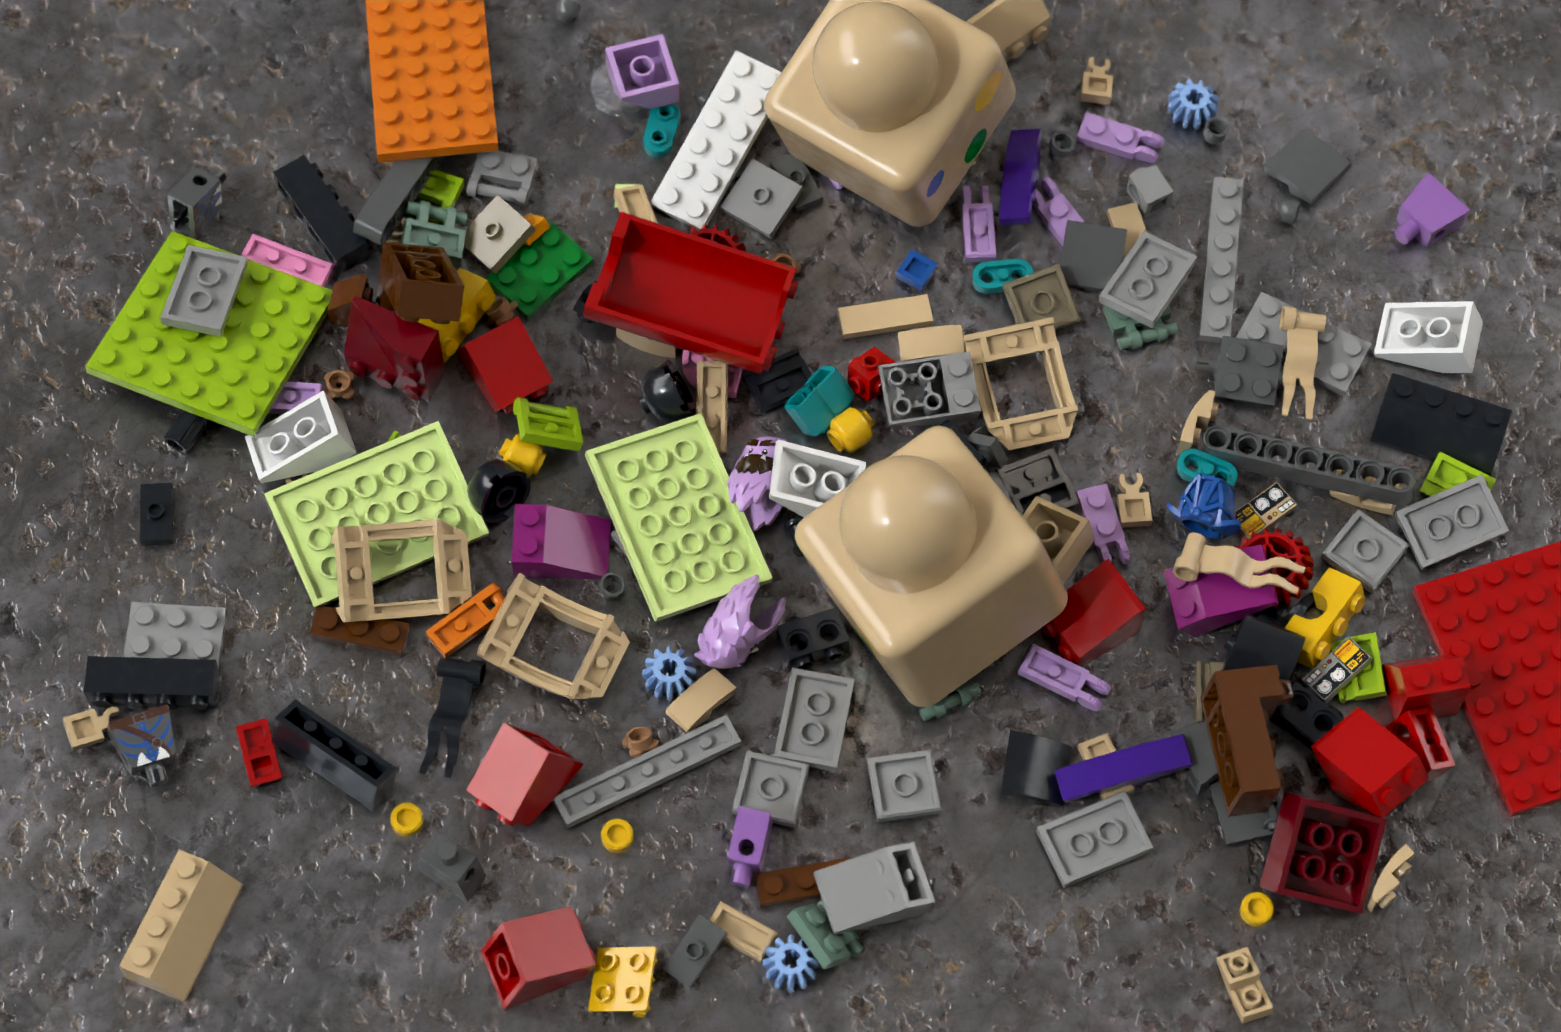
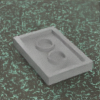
[1099,231,1197,328]
[161,245,248,337]
[1395,475,1509,570]
[123,602,228,670]
[774,668,855,772]
[1036,791,1153,888]

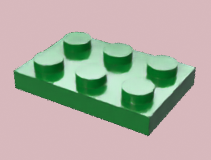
[486,221,594,321]

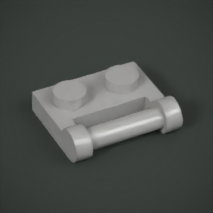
[467,151,538,207]

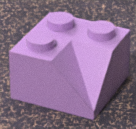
[605,34,679,109]

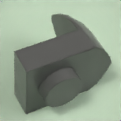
[966,425,1008,468]

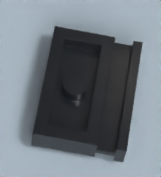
[742,348,812,413]

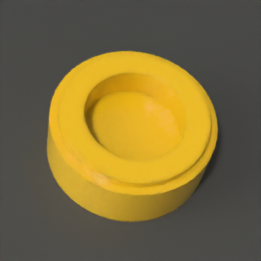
[390,802,424,837]
[601,819,634,853]
[1240,892,1274,927]

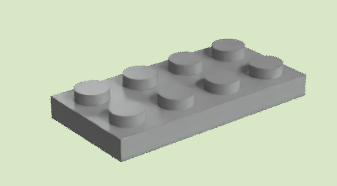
[1236,292,1372,397]

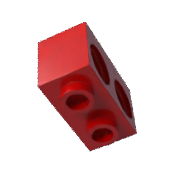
[1386,707,1456,782]

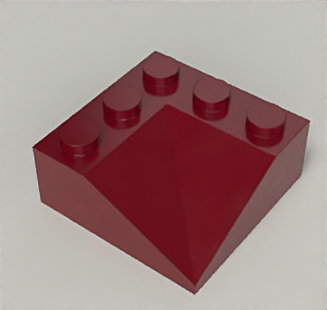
[344,296,446,402]
[1259,792,1387,914]

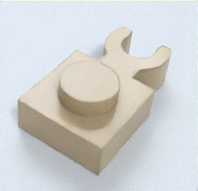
[1080,57,1113,105]
[1116,473,1153,528]
[63,707,119,751]

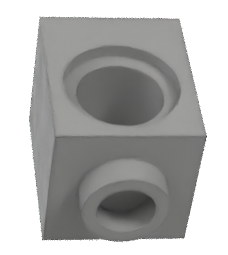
[1126,164,1173,219]

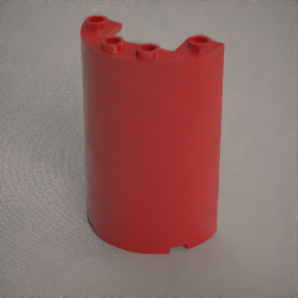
[583,212,799,375]

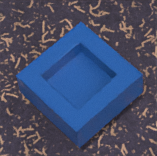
[896,250,938,292]

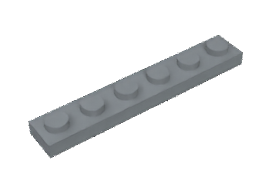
[1199,177,1244,343]
[553,714,741,829]

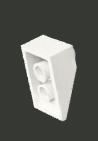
[1374,301,1483,373]
[245,390,357,483]
[769,440,866,517]

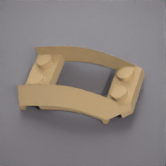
[963,317,1078,451]
[330,519,472,622]
[476,573,630,699]

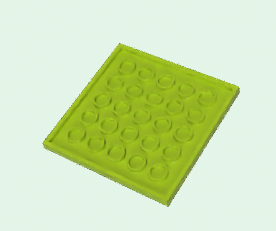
[85,231,333,437]

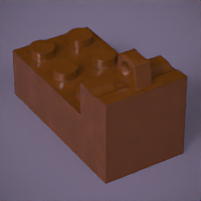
[375,242,464,324]
[1200,665,1293,817]

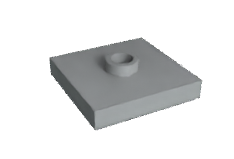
[720,159,804,239]
[1321,509,1410,594]
[867,750,942,823]
[732,751,810,828]

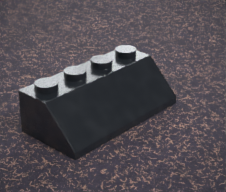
[1370,373,1512,476]

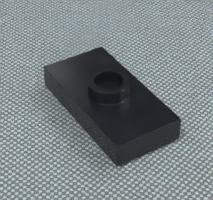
[140,483,173,546]

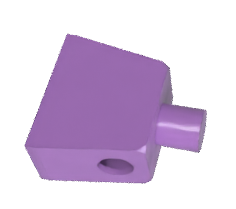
[1394,173,1470,246]
[727,806,773,887]

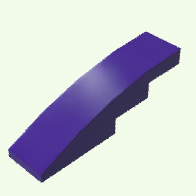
[999,128,1042,225]
[1054,734,1194,803]

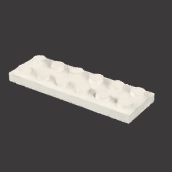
[650,51,781,230]

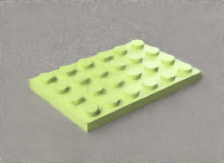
[585,413,773,622]
[264,421,489,609]

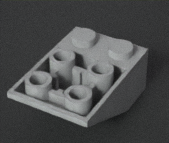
[878,351,981,426]
[813,842,935,934]

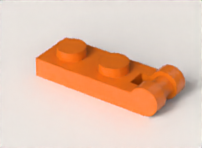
[425,583,505,658]

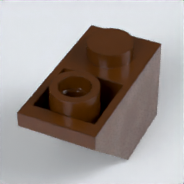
[327,274,376,327]

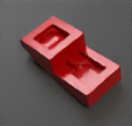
[235,718,283,787]

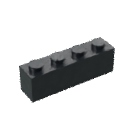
[273,155,371,274]
[84,656,220,711]
[271,700,397,811]

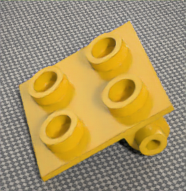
[588,947,657,1018]

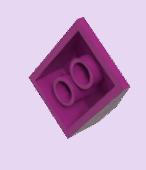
[511,504,611,579]
[1164,544,1279,637]

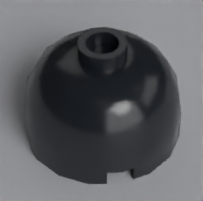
[639,359,696,423]
[467,459,531,523]

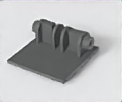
[1209,782,1281,845]

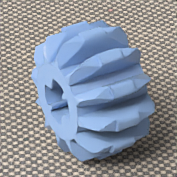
[1168,78,1218,131]
[642,646,697,702]
[763,935,819,993]

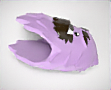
[727,436,787,531]
[694,575,786,669]

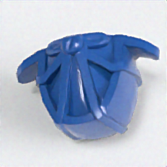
[1166,473,1242,539]

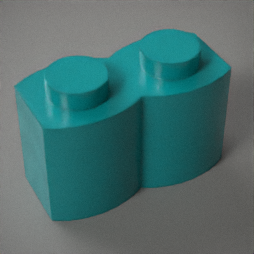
[784,365,855,437]

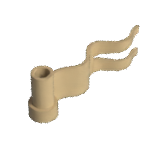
[1279,306,1326,420]
[1172,532,1305,594]

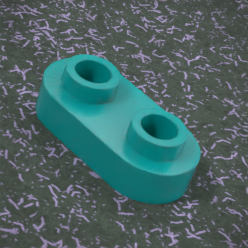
[643,103,680,158]
[972,259,1033,294]
[1176,449,1238,488]

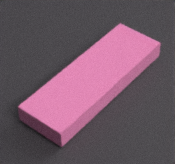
[241,234,336,288]

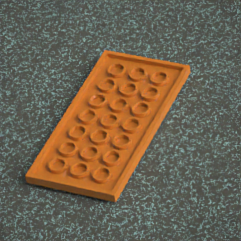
[365,0,499,163]

